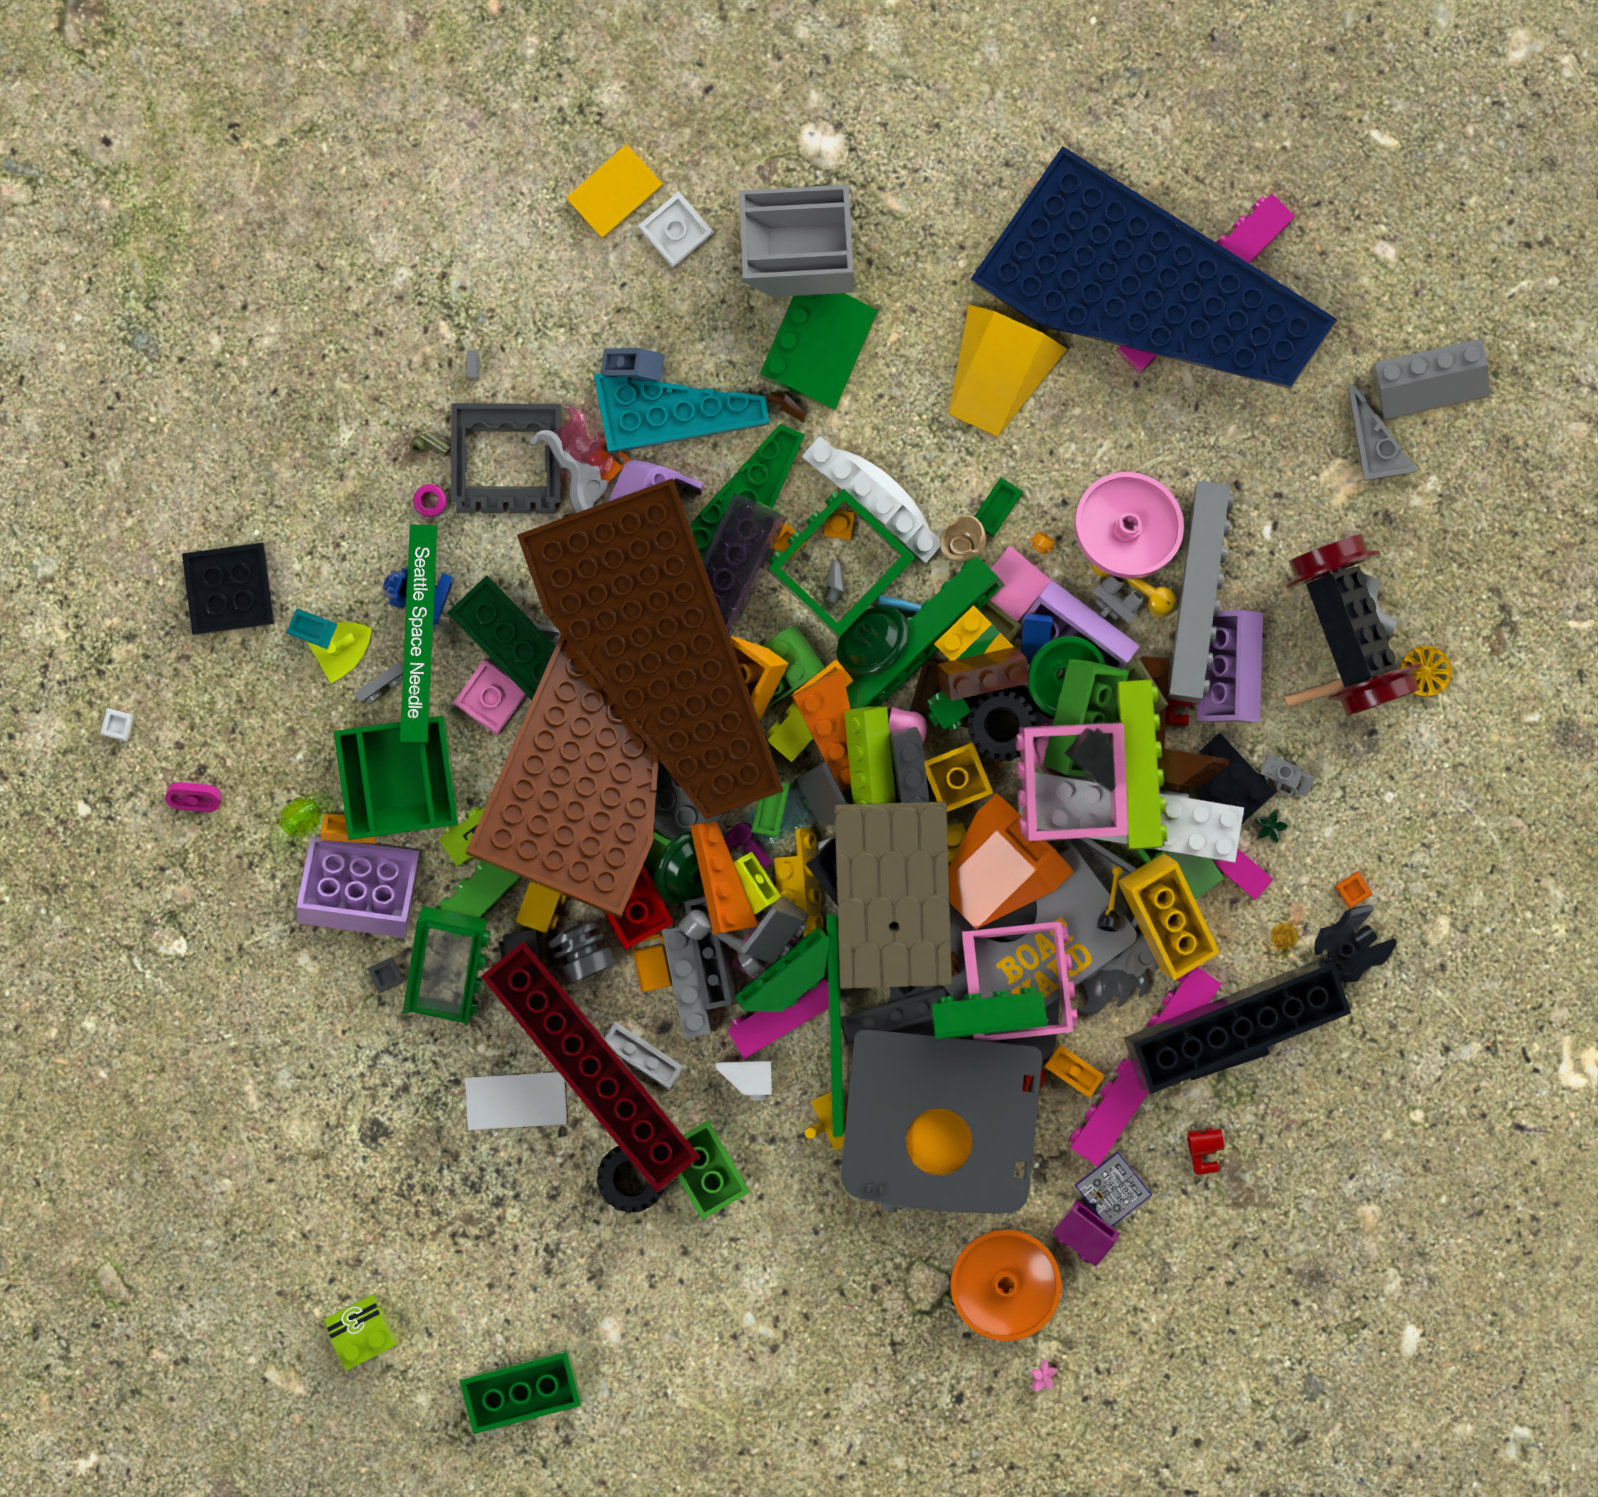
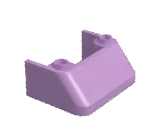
[609,459,704,501]

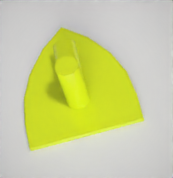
[307,622,372,684]

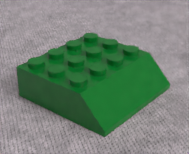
[334,716,458,840]

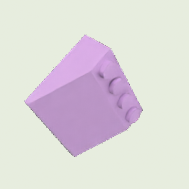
[296,836,420,938]

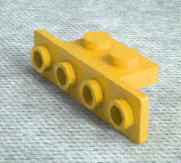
[774,827,824,936]

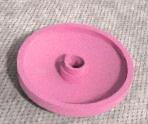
[1074,472,1184,579]

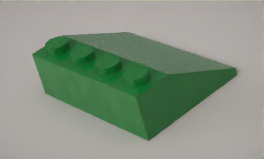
[760,293,878,410]

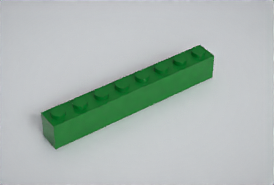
[846,556,1005,710]

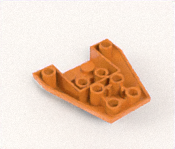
[948,793,1074,929]

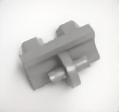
[1093,575,1144,624]

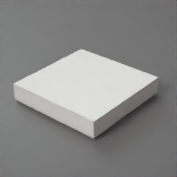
[637,191,714,269]

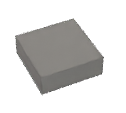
[467,350,480,381]

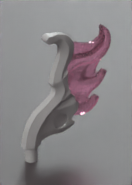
[528,406,613,513]

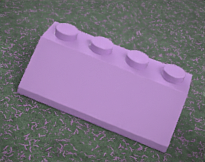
[1019,580,1140,669]
[1197,610,1263,723]

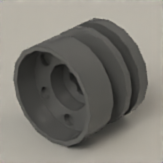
[546,921,617,986]

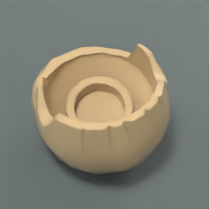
[940,515,986,562]

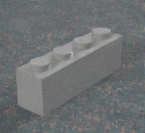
[662,927,712,1039]

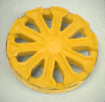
[1400,646,1452,697]

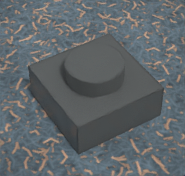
[367,957,404,994]

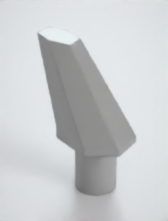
[825,559,846,604]

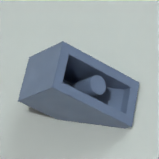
[601,348,665,382]

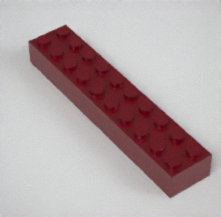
[480,941,701,1193]

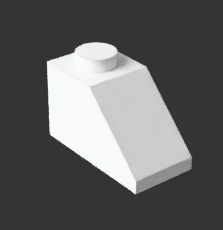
[716,1061,772,1100]

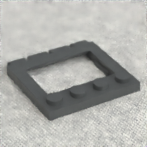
[451,403,562,514]

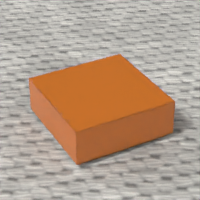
[1334,871,1373,909]

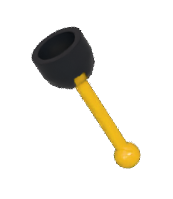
[1097,866,1123,932]

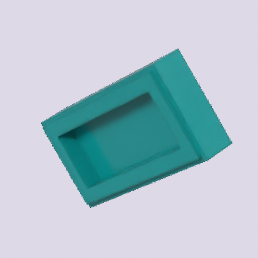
[286,609,338,649]

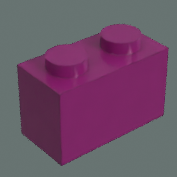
[1052,1200,1120,1267]

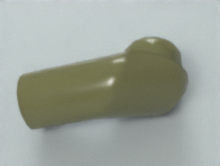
[409,432,451,457]

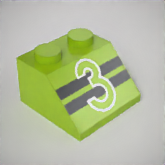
[324,1294,398,1371]

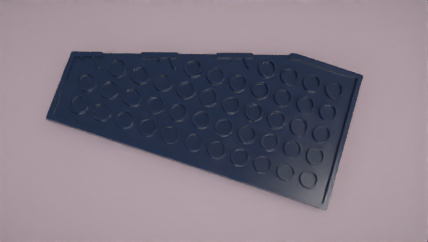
[971,146,1337,389]

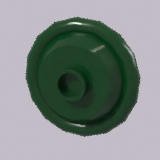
[836,606,910,678]
[654,830,704,904]

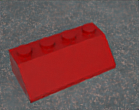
[602,864,674,950]

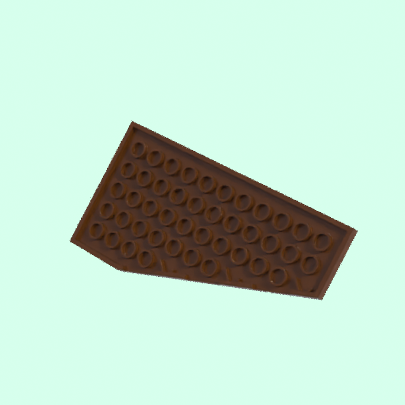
[517,478,784,819]

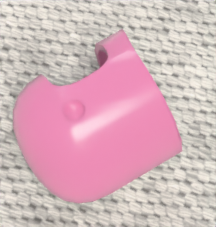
[887,707,927,745]

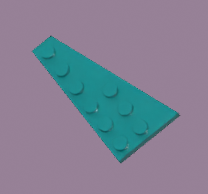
[593,373,770,454]

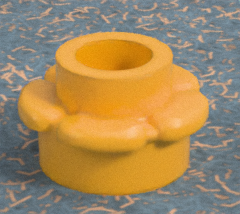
[1030,531,1056,555]

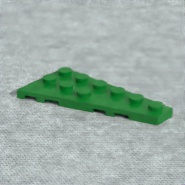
[690,424,805,576]

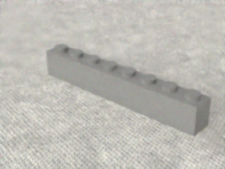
[1167,480,1234,704]

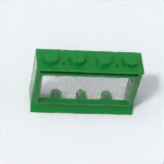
[402,906,491,1026]

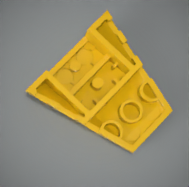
[948,304,1068,437]

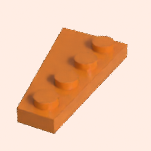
[690,821,758,935]

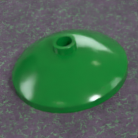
[1027,636,1105,716]

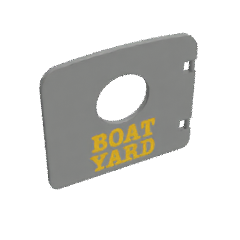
[943,830,1137,1042]

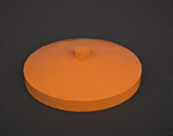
[950,1229,1062,1341]

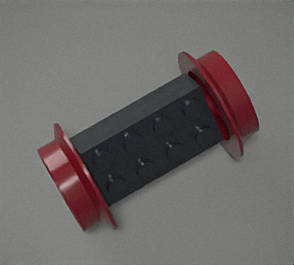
[1286,534,1422,717]

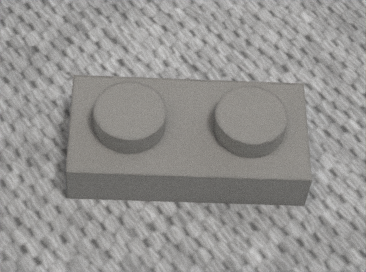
[354,662,403,704]

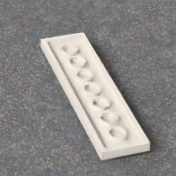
[1018,772,1244,863]

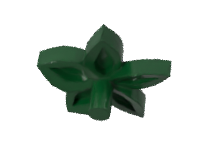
[1256,810,1288,843]

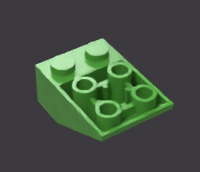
[762,624,825,711]
[1134,849,1224,900]

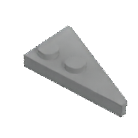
[1347,385,1417,481]

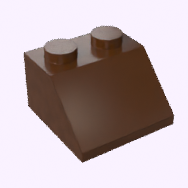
[1157,748,1230,792]

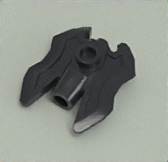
[1314,905,1397,982]

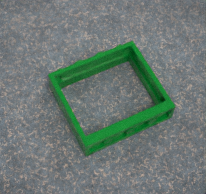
[767,489,916,638]

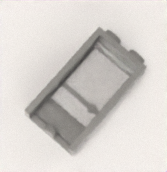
[1065,838,1140,930]

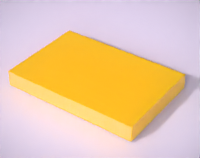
[566,144,663,240]

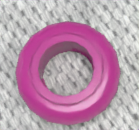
[413,484,447,518]

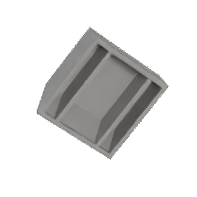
[739,185,854,297]

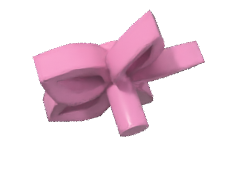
[1030,1359,1058,1392]

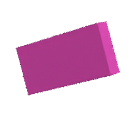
[1214,848,1273,900]

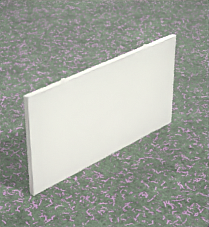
[465,1072,567,1130]

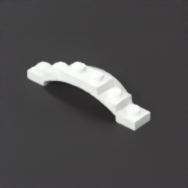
[802,436,941,564]

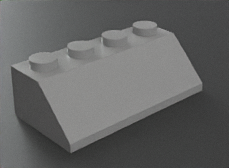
[1371,339,1490,420]

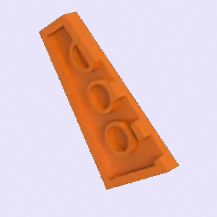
[792,670,851,793]

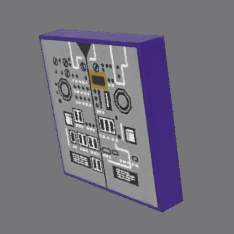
[1074,1151,1152,1227]

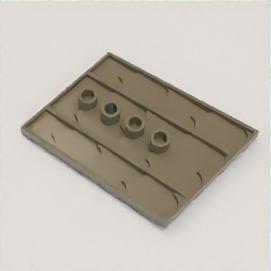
[835,802,952,989]

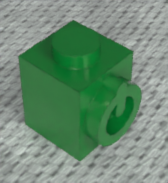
[927,691,971,732]

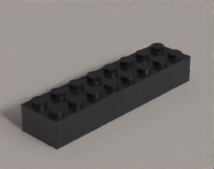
[1124,958,1351,1094]

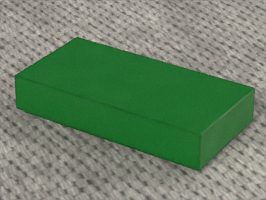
[974,477,1023,538]

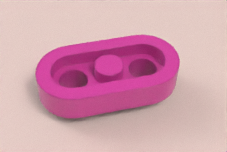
[165,782,221,812]

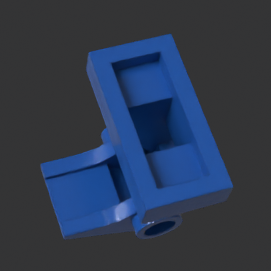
[383,568,454,630]

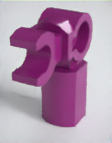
[723,822,773,869]

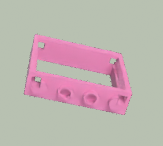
[1016,722,1128,841]
[962,921,1078,1041]

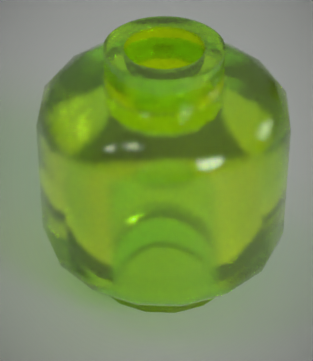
[279,797,320,838]

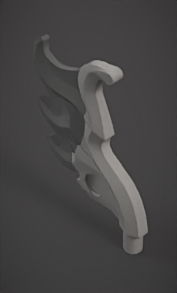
[1077,929,1157,1015]

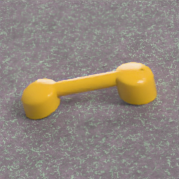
[1091,563,1176,618]

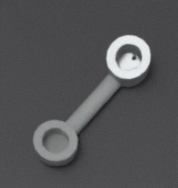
[679,910,764,977]

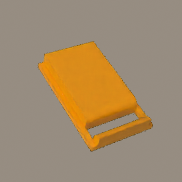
[632,933,673,993]

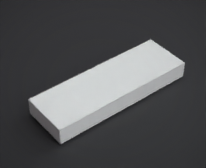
[604,1022,684,1090]

